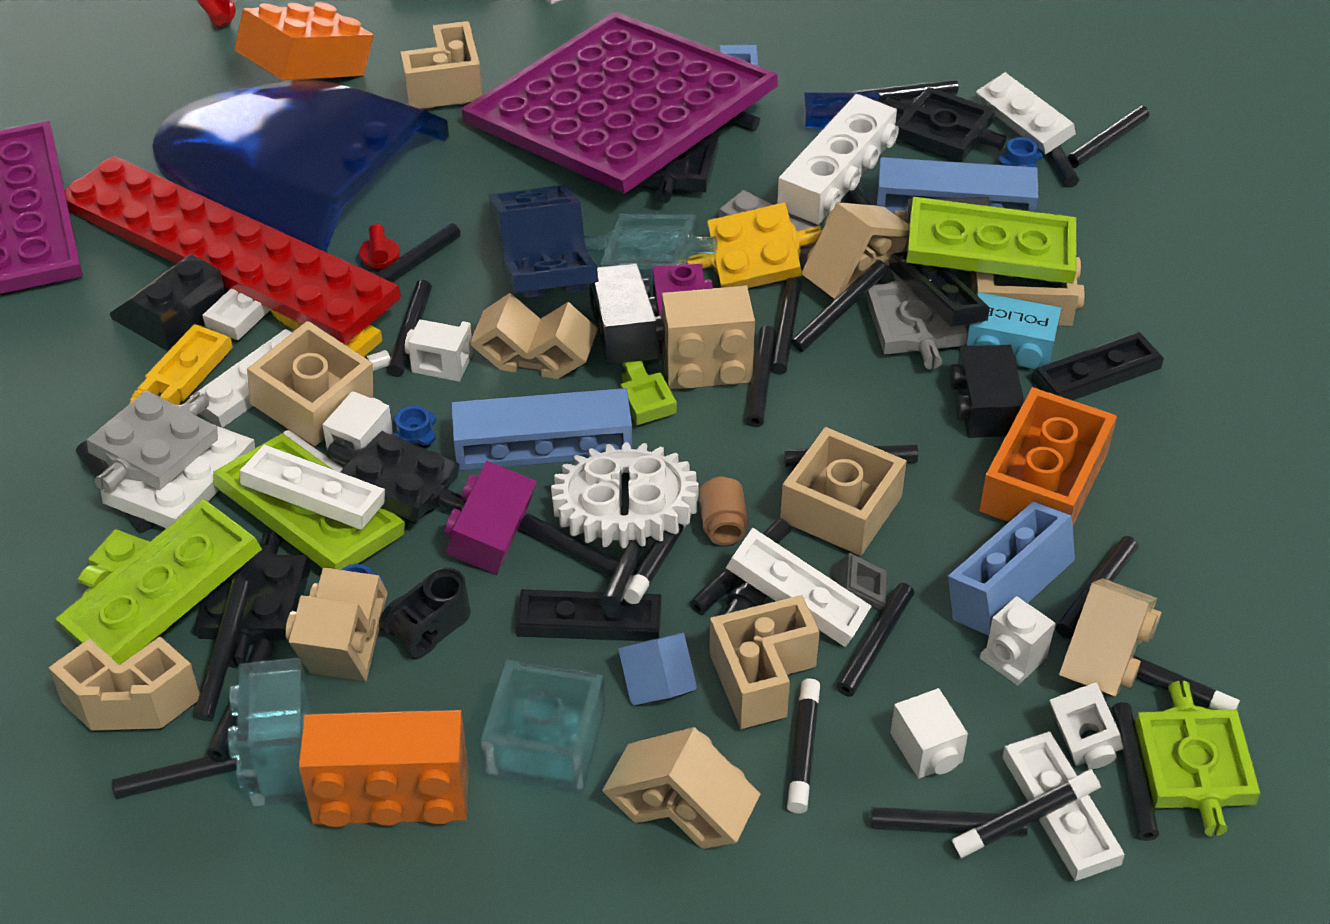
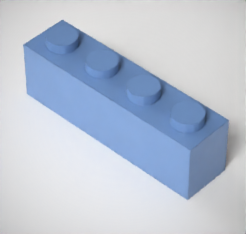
[876,157,1038,213]
[452,388,632,470]

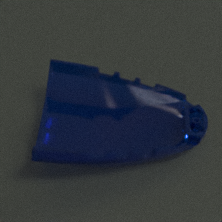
[152,80,449,253]

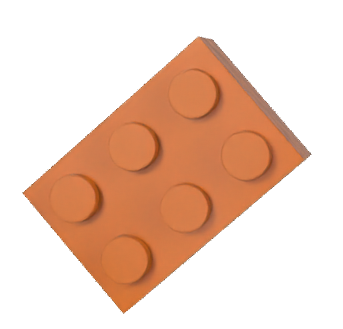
[234,2,374,80]
[979,387,1117,525]
[299,710,469,827]

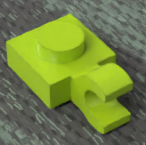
[620,361,677,426]
[78,529,149,596]

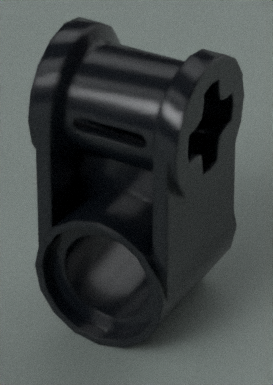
[379,567,471,658]

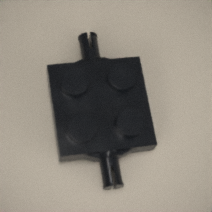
[884,86,1007,162]
[638,135,719,203]
[326,431,466,523]
[194,531,311,668]

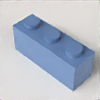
[948,501,1075,636]

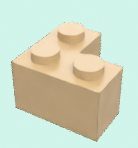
[401,21,482,110]
[801,202,909,299]
[286,568,388,682]
[1059,578,1162,697]
[709,595,820,729]
[602,727,760,849]

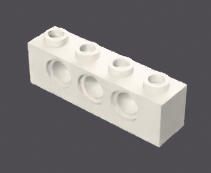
[777,94,899,225]

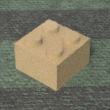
[662,286,755,390]
[247,321,373,447]
[780,427,907,556]

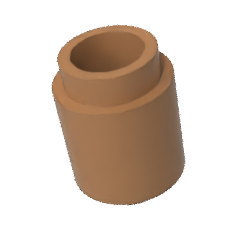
[699,476,748,546]

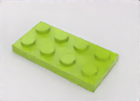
[906,197,1076,284]
[213,433,405,570]
[55,499,262,665]

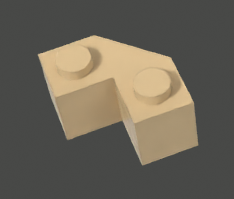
[470,293,598,379]
[48,637,200,730]

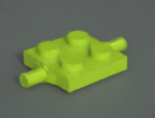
[1135,681,1261,837]

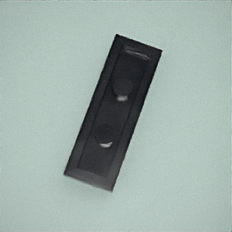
[889,251,990,327]
[1031,332,1164,401]
[516,589,662,641]

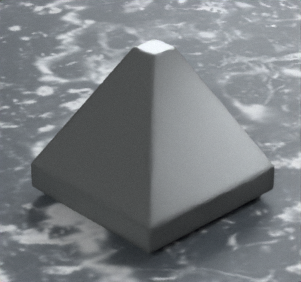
[832,553,887,611]

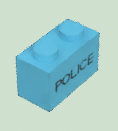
[966,292,1062,369]

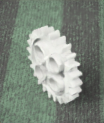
[551,442,699,548]

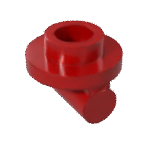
[197,0,236,28]
[359,224,400,269]

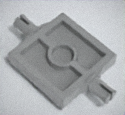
[866,270,968,369]
[87,390,218,493]

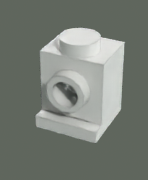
[405,319,473,382]
[980,596,1055,686]
[1050,682,1123,769]

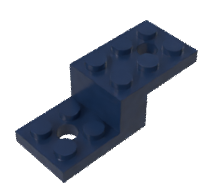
[488,185,599,297]

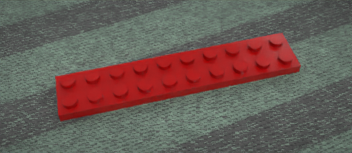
[56,156,401,345]

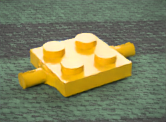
[686,202,822,288]

